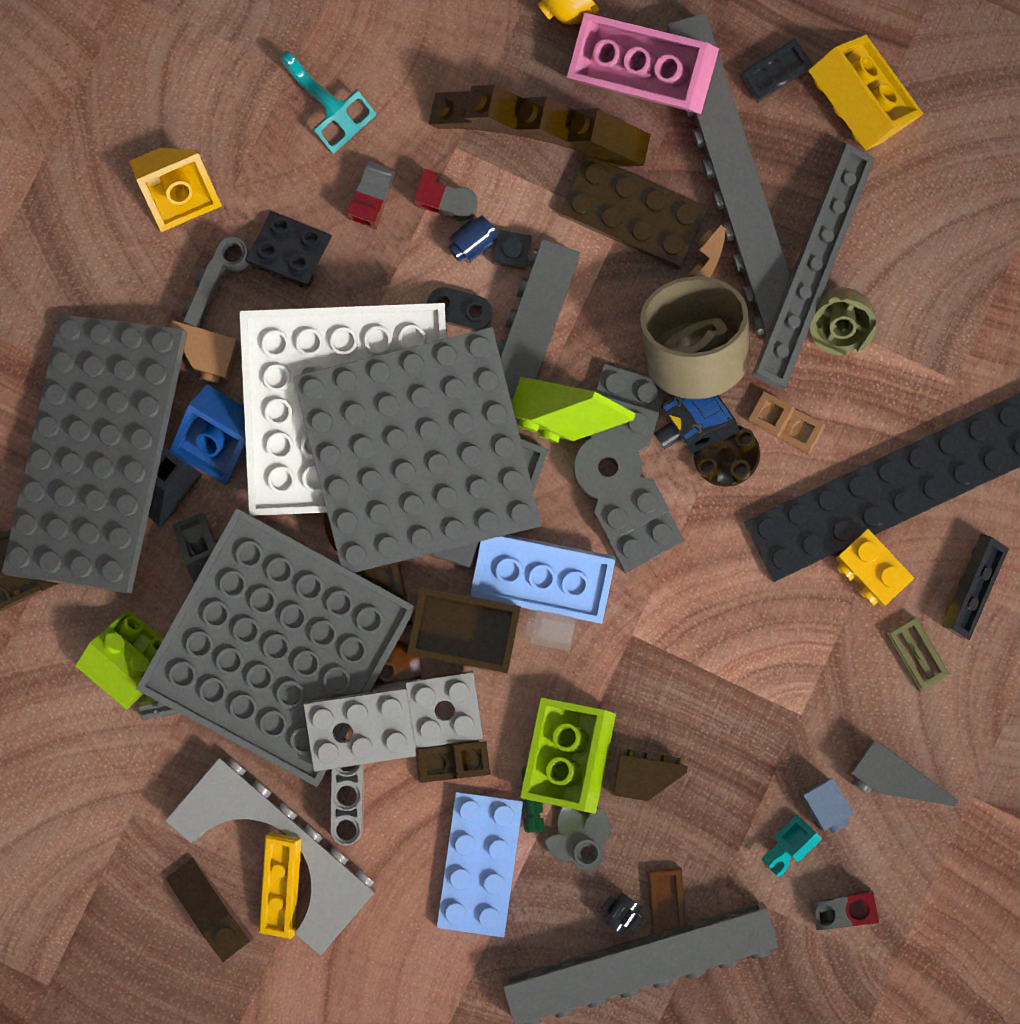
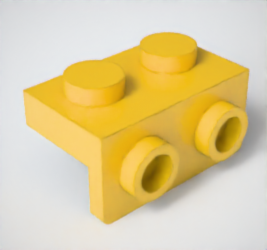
[835,529,914,607]

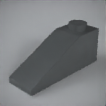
[847,740,959,806]

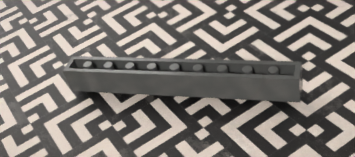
[666,13,790,342]
[431,239,580,570]

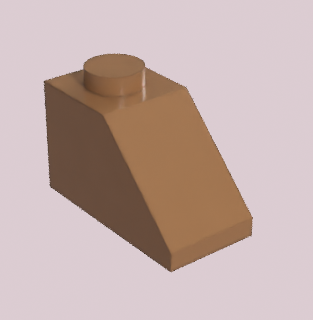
[170,320,240,385]

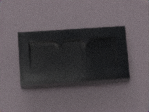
[739,39,813,103]

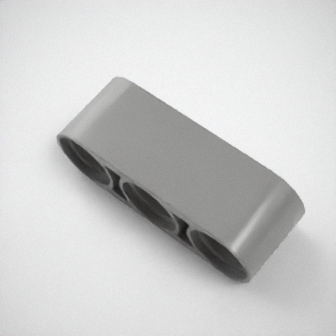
[331,764,364,846]

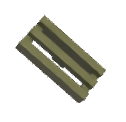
[885,616,950,692]

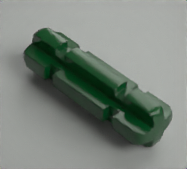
[522,766,544,833]

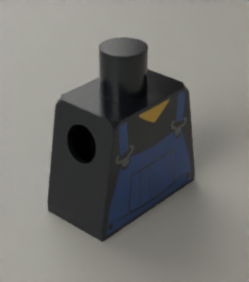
[653,395,740,453]

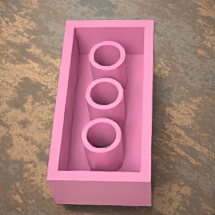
[567,12,719,114]

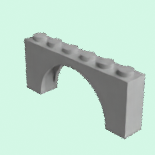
[166,758,376,956]

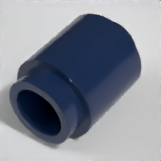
[447,215,498,263]

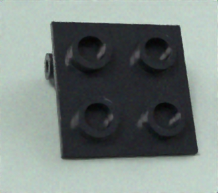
[245,211,332,288]

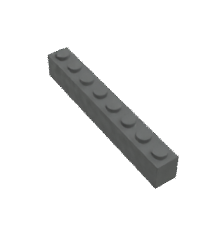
[502,902,778,1024]

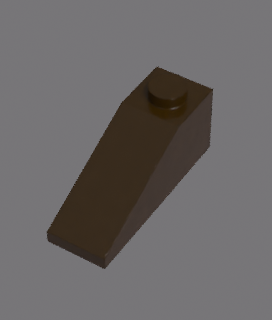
[165,857,254,962]

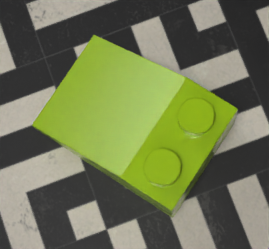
[512,377,636,443]

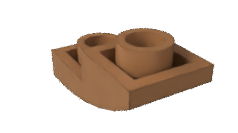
[688,225,726,278]

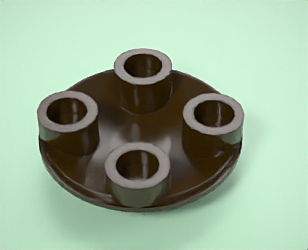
[694,425,761,487]

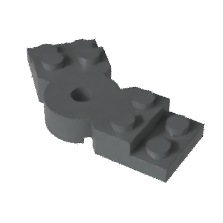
[574,364,685,573]

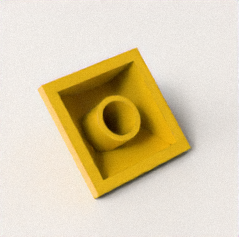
[129,148,222,232]

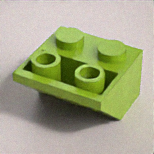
[76,609,163,710]

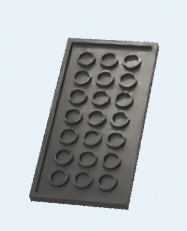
[2,314,187,594]

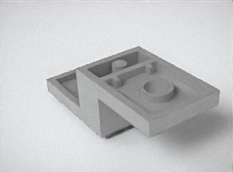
[304,670,483,772]

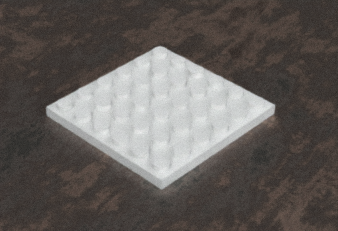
[240,303,446,516]

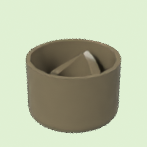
[640,276,750,399]

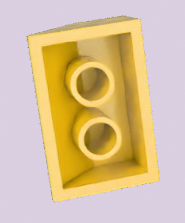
[808,35,924,151]

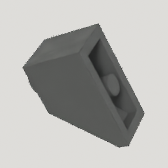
[173,512,217,583]

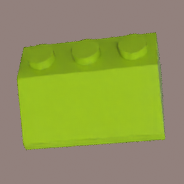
[520,698,616,814]

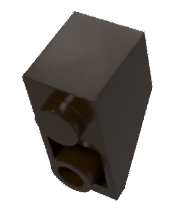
[613,750,688,801]

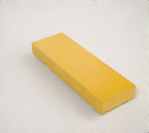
[259,832,302,939]

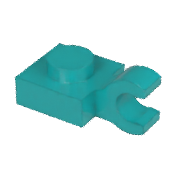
[761,814,822,877]

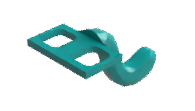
[280,51,377,154]

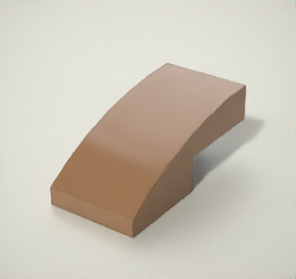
[748,391,825,456]

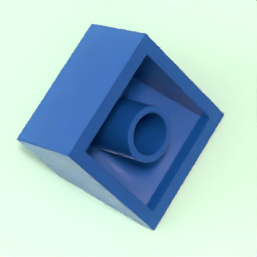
[170,384,246,485]

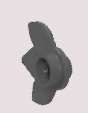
[545,807,610,870]

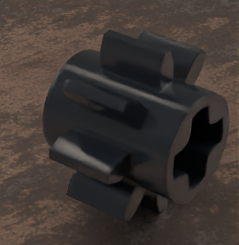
[601,892,643,935]

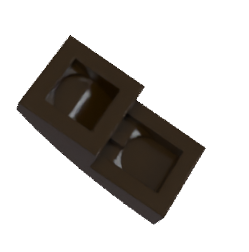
[416,741,490,783]

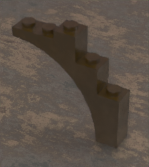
[429,84,651,167]

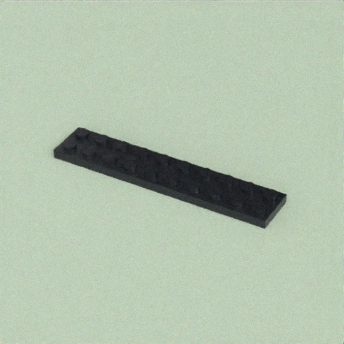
[744,393,1020,583]

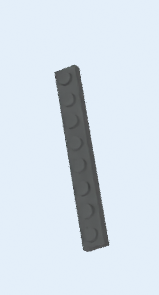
[751,143,875,391]

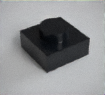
[493,230,532,270]

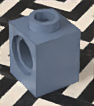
[800,778,854,833]

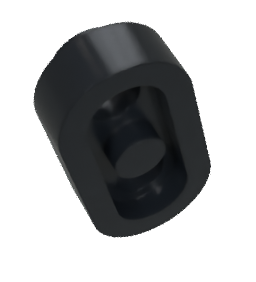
[427,287,492,331]

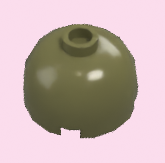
[810,287,877,356]

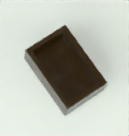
[407,587,521,675]

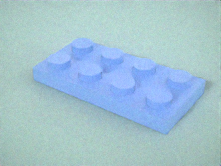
[470,535,616,624]
[437,792,523,937]

